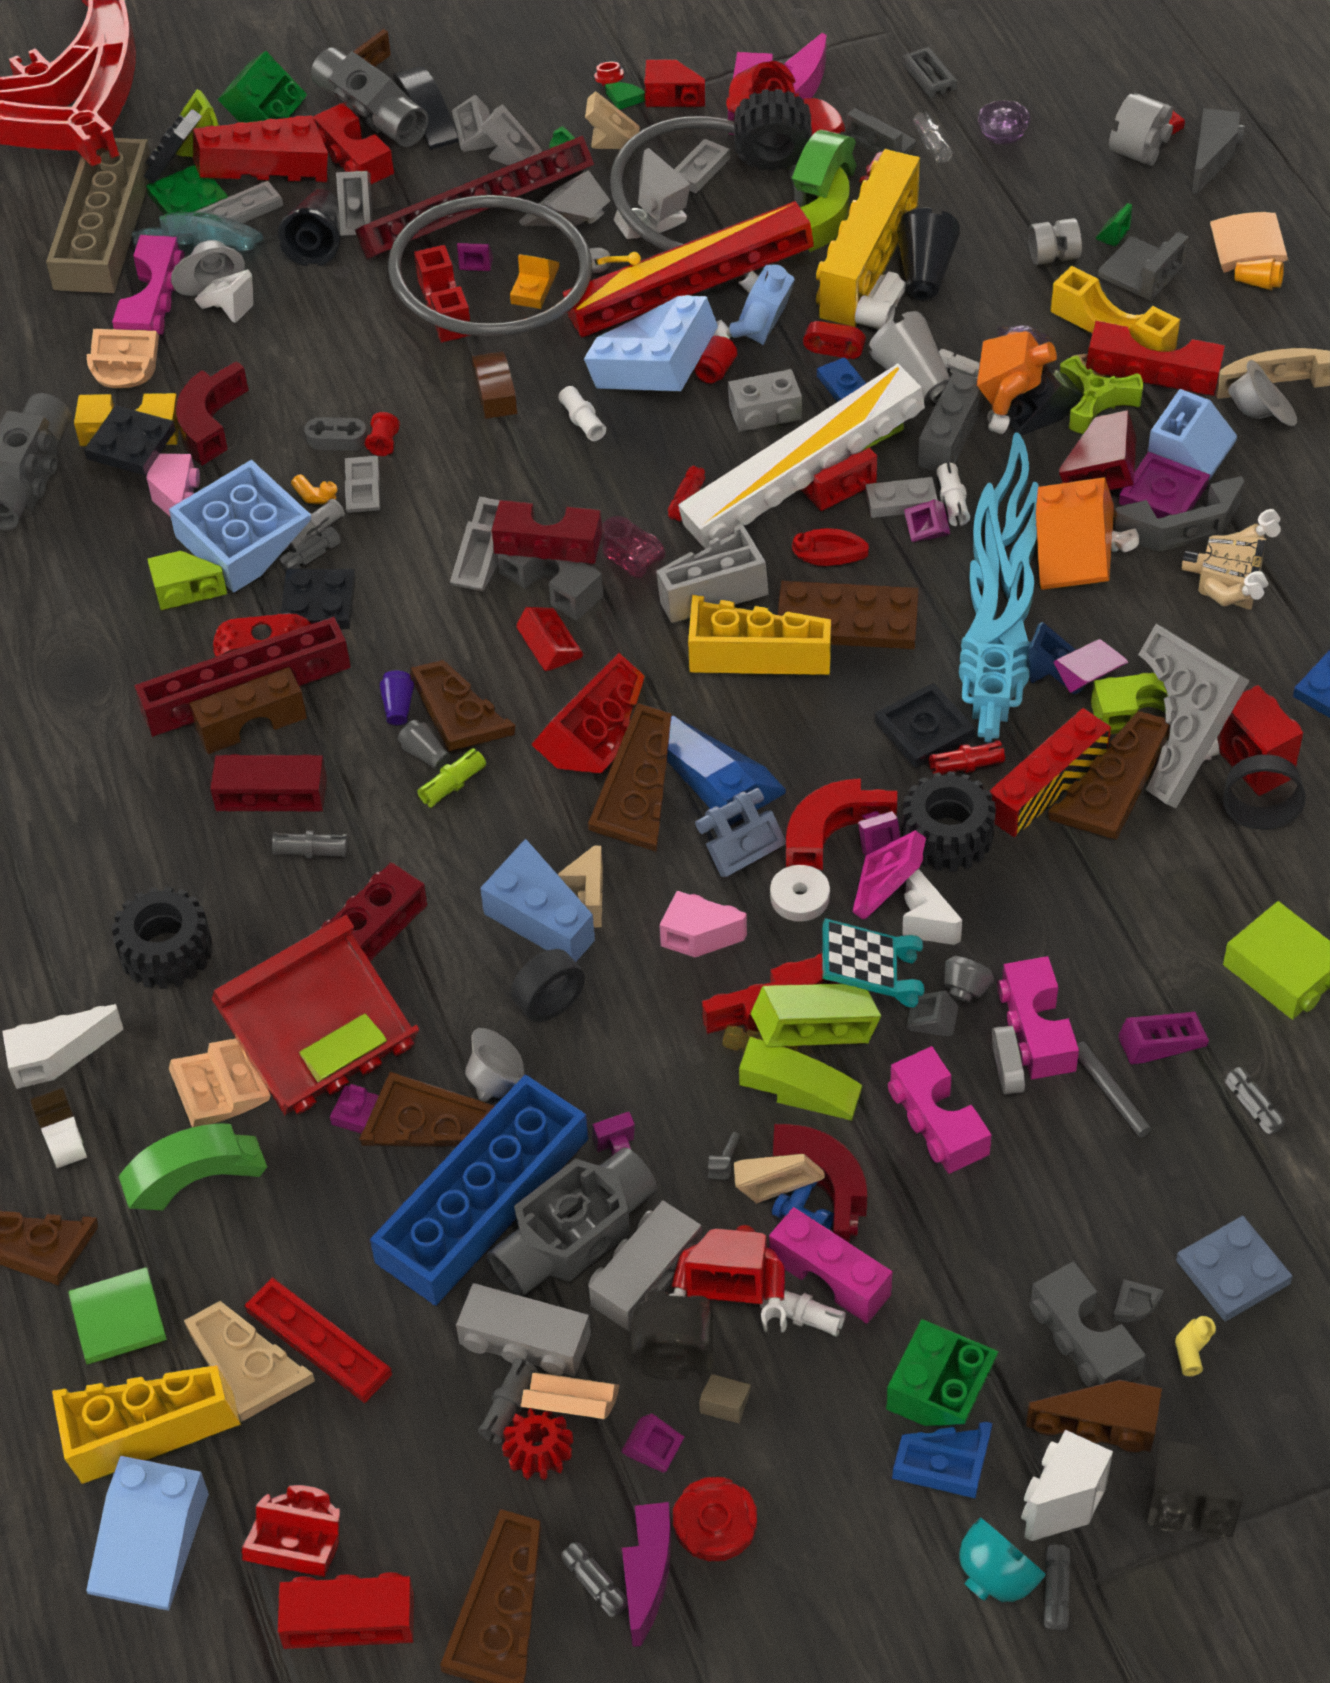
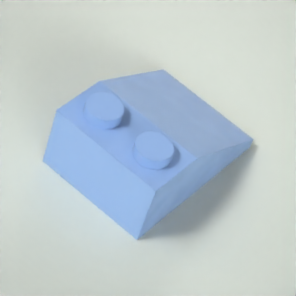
[86,1456,209,1611]

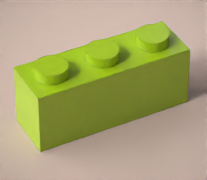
[751,984,881,1047]

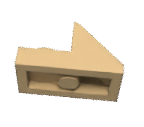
[585,91,640,149]
[558,846,603,927]

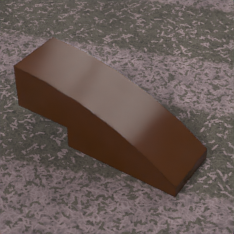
[472,351,517,419]

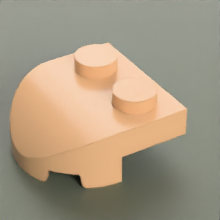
[87,329,159,388]

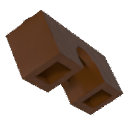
[189,667,307,754]

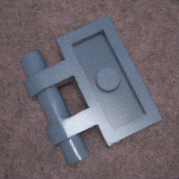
[695,788,786,877]

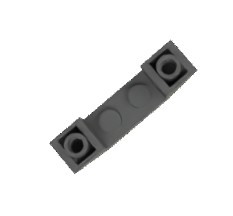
[1113,476,1244,552]

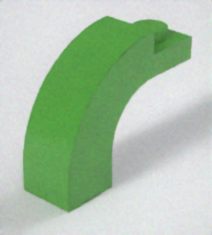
[792,129,857,198]
[119,1123,267,1210]

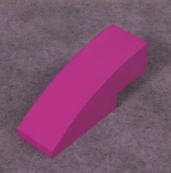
[785,33,827,99]

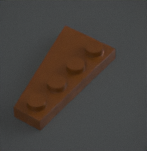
[1048,711,1171,840]

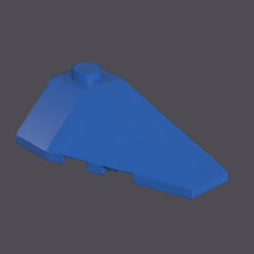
[667,716,786,826]

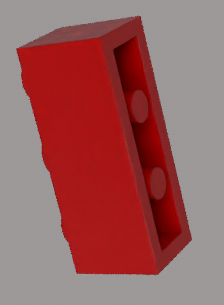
[278,1572,414,1649]

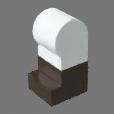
[29,1087,87,1169]

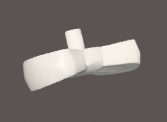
[1111,528,1139,552]

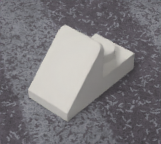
[195,270,253,323]
[902,869,962,945]

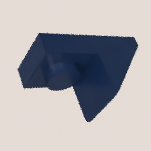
[1028,622,1086,695]

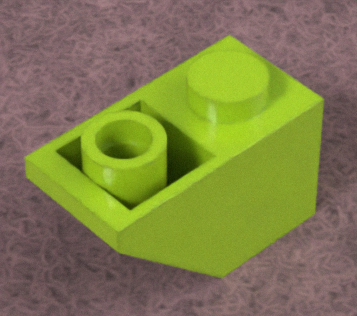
[147,551,227,610]

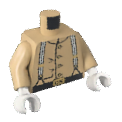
[1181,509,1281,610]

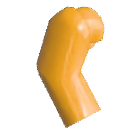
[291,474,338,504]

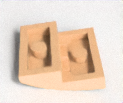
[1210,212,1288,273]
[169,1038,270,1127]
[521,1373,619,1419]

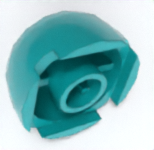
[959,1517,1046,1602]

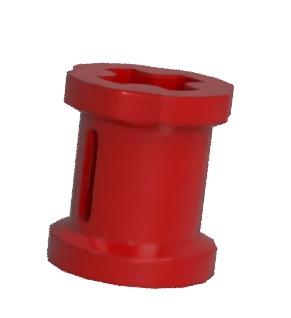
[365,412,400,456]

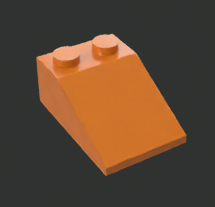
[1036,477,1114,590]

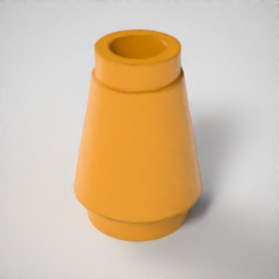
[1235,258,1284,291]

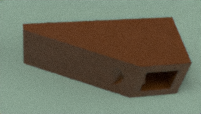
[1026,1380,1162,1452]

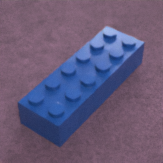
[370,1074,589,1306]

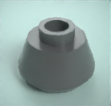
[944,956,994,1003]

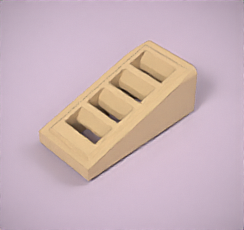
[734,1154,825,1203]

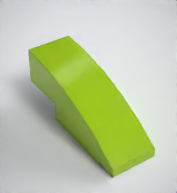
[739,1037,862,1121]

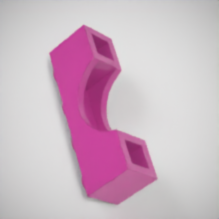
[112,235,184,335]

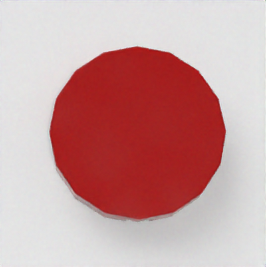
[673,1477,757,1561]

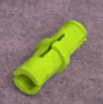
[417,748,486,808]

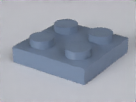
[1176,1216,1293,1322]

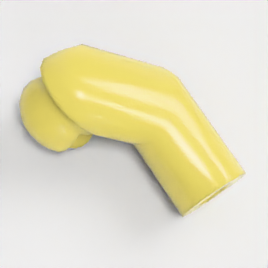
[1175,1316,1216,1376]

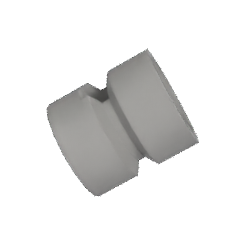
[1028,218,1082,265]

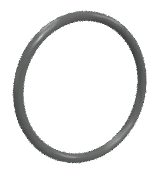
[610,116,806,251]
[388,195,592,336]

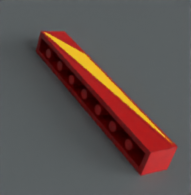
[563,201,814,338]

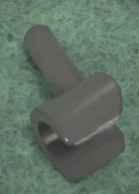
[708,1132,741,1180]

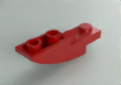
[702,953,839,1036]

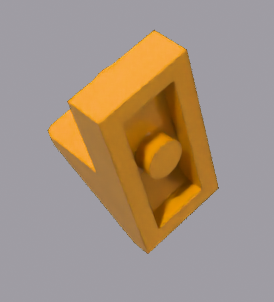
[510,254,560,309]

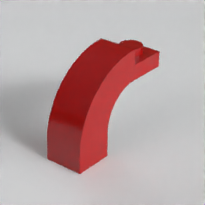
[786,779,897,870]

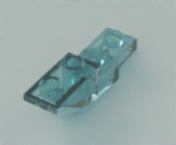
[132,212,263,251]

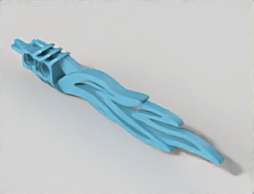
[959,433,1039,742]

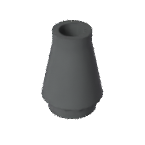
[398,720,450,770]

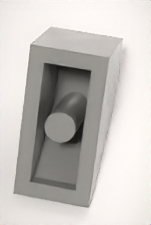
[638,148,691,222]
[336,171,372,236]

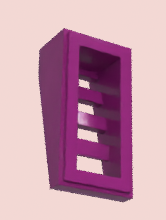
[1118,1012,1209,1064]

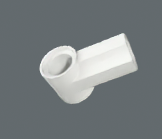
[855,271,906,329]

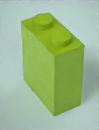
[1223,901,1330,1020]

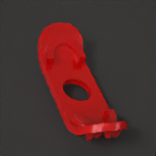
[213,614,311,656]

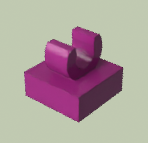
[858,811,900,856]
[330,1084,379,1134]
[592,1111,635,1156]

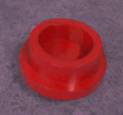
[594,62,624,87]

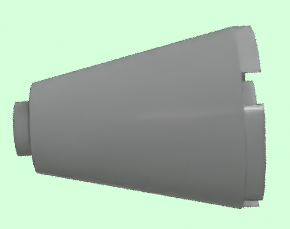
[869,311,950,403]

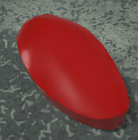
[791,528,869,566]

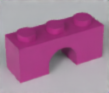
[997,956,1079,1080]
[888,1046,992,1174]
[769,1207,893,1324]

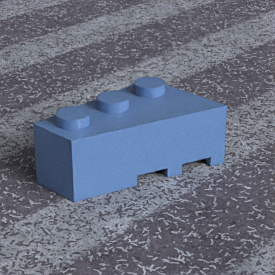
[480,839,595,962]

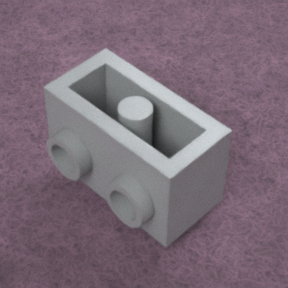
[728,369,802,432]

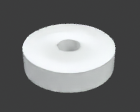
[770,865,830,921]

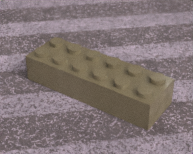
[46,138,151,293]

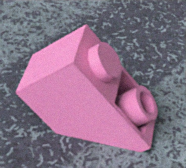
[147,454,200,517]
[660,891,747,958]

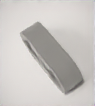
[992,1026,1025,1094]

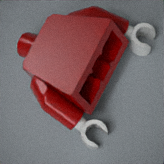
[661,1225,787,1332]

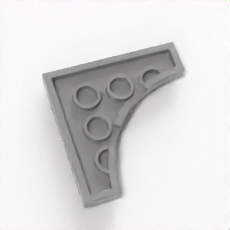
[1138,624,1249,808]

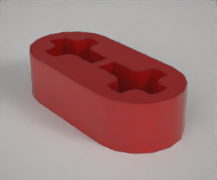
[803,321,866,359]

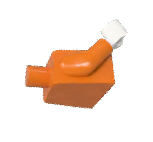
[977,331,1057,435]

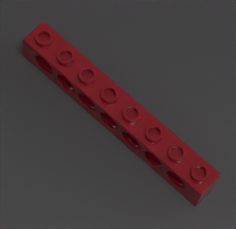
[355,135,594,259]

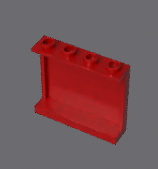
[212,915,420,1116]

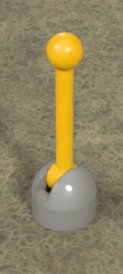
[589,247,641,273]

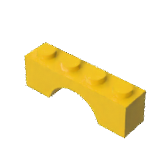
[1051,266,1180,352]

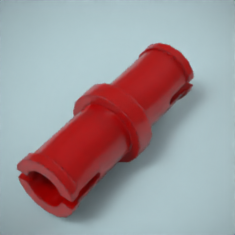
[929,740,1005,775]

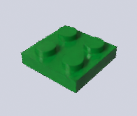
[146,165,228,229]

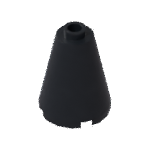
[278,189,340,266]
[897,207,960,300]

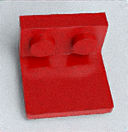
[801,448,877,511]

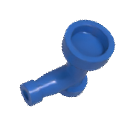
[772,1181,834,1230]

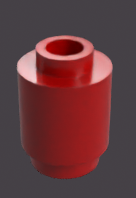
[695,336,737,383]

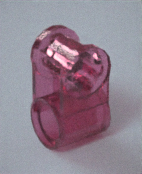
[602,516,666,578]

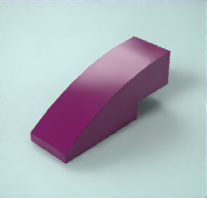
[622,1502,671,1647]

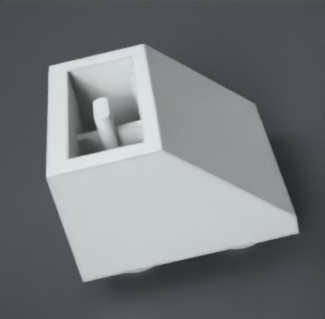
[1021,1430,1113,1541]

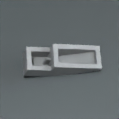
[450,496,499,591]

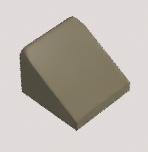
[699,1374,751,1424]

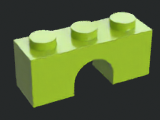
[1091,673,1168,735]

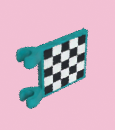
[823,918,924,1008]

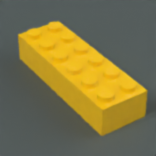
[816,149,920,327]

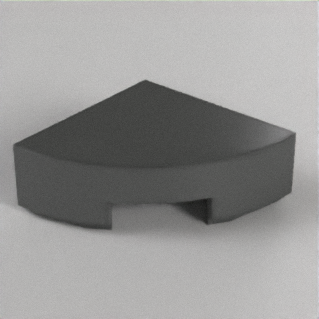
[1113,1279,1164,1322]

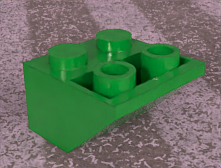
[217,50,307,123]
[886,1319,998,1426]

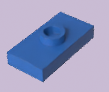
[817,357,867,402]

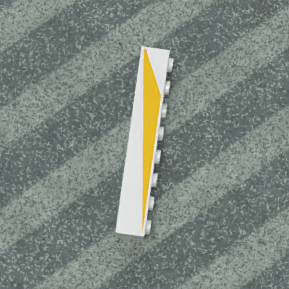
[678,363,925,549]

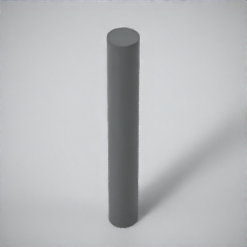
[1077,1041,1152,1138]

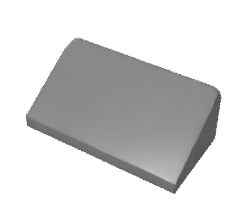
[452,95,497,152]

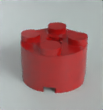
[726,60,799,114]

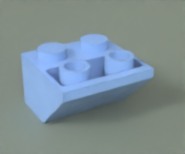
[1148,389,1237,480]

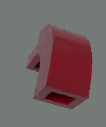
[176,361,249,466]
[773,1124,867,1243]

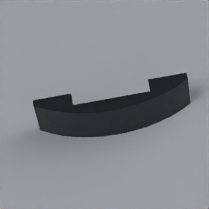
[393,66,459,150]

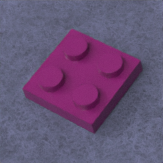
[1119,451,1210,519]

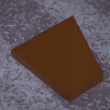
[352,29,391,67]

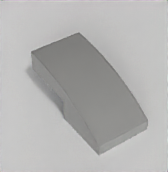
[345,456,380,513]

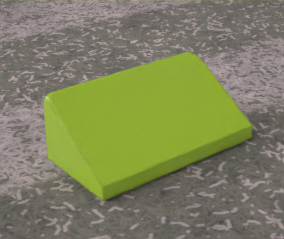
[299,1014,387,1083]

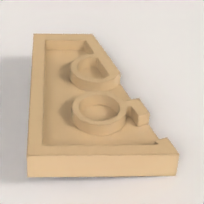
[184,1301,315,1422]

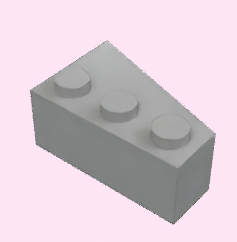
[656,524,769,623]

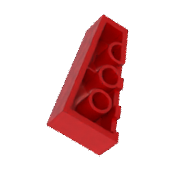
[193,115,328,182]

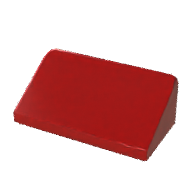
[517,607,584,671]

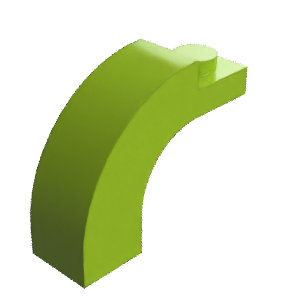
[800,167,850,252]

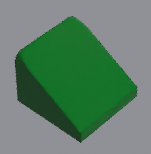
[1096,203,1132,247]

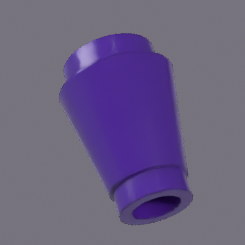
[379,670,414,725]

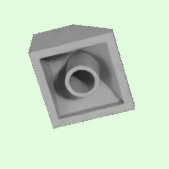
[519,170,610,226]

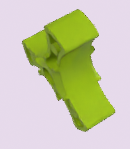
[1060,356,1143,434]

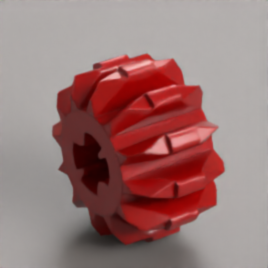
[502,1408,574,1481]

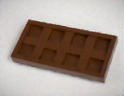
[778,580,919,649]

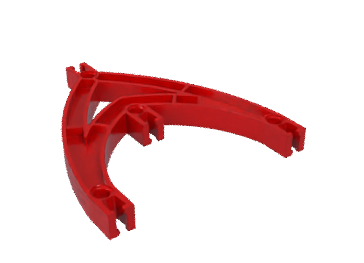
[0,0,136,167]

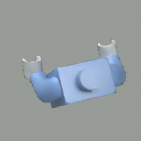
[712,265,795,345]

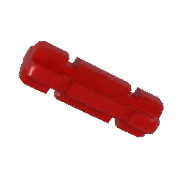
[668,465,705,522]

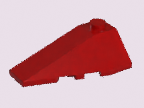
[531,653,645,773]

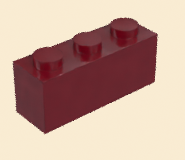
[210,754,327,812]

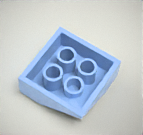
[584,295,718,391]
[169,460,311,593]

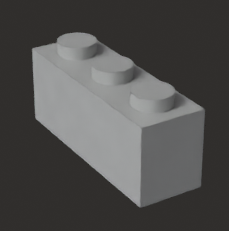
[588,1200,702,1332]
[456,1283,591,1376]

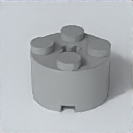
[1109,93,1173,166]

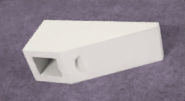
[2,1004,124,1089]

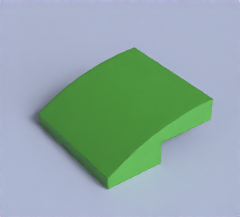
[68,1267,167,1365]

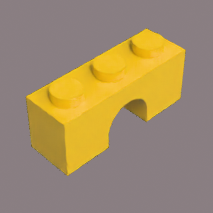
[74,393,180,446]

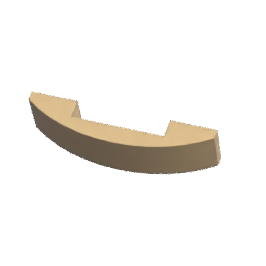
[1216,348,1330,399]

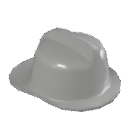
[171,240,245,296]
[1228,360,1297,426]
[465,1028,524,1102]

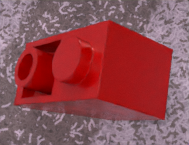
[645,60,706,107]

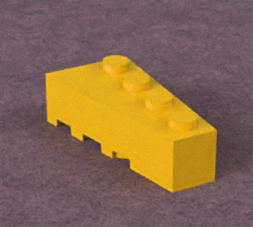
[688,594,831,675]
[52,1365,241,1484]

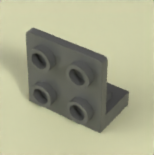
[1098,232,1188,301]

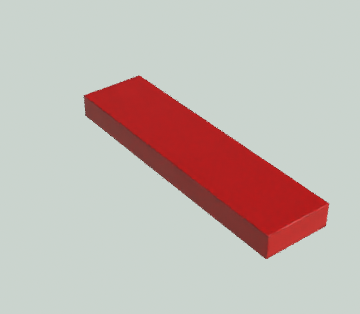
[244,1277,393,1404]

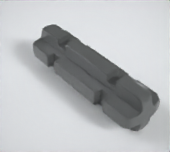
[279,527,341,572]
[1225,1067,1285,1135]
[561,1542,628,1617]
[1044,1544,1070,1631]

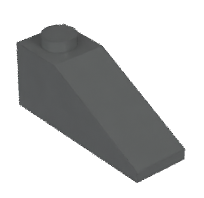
[1192,108,1245,193]

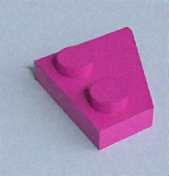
[852,830,926,920]

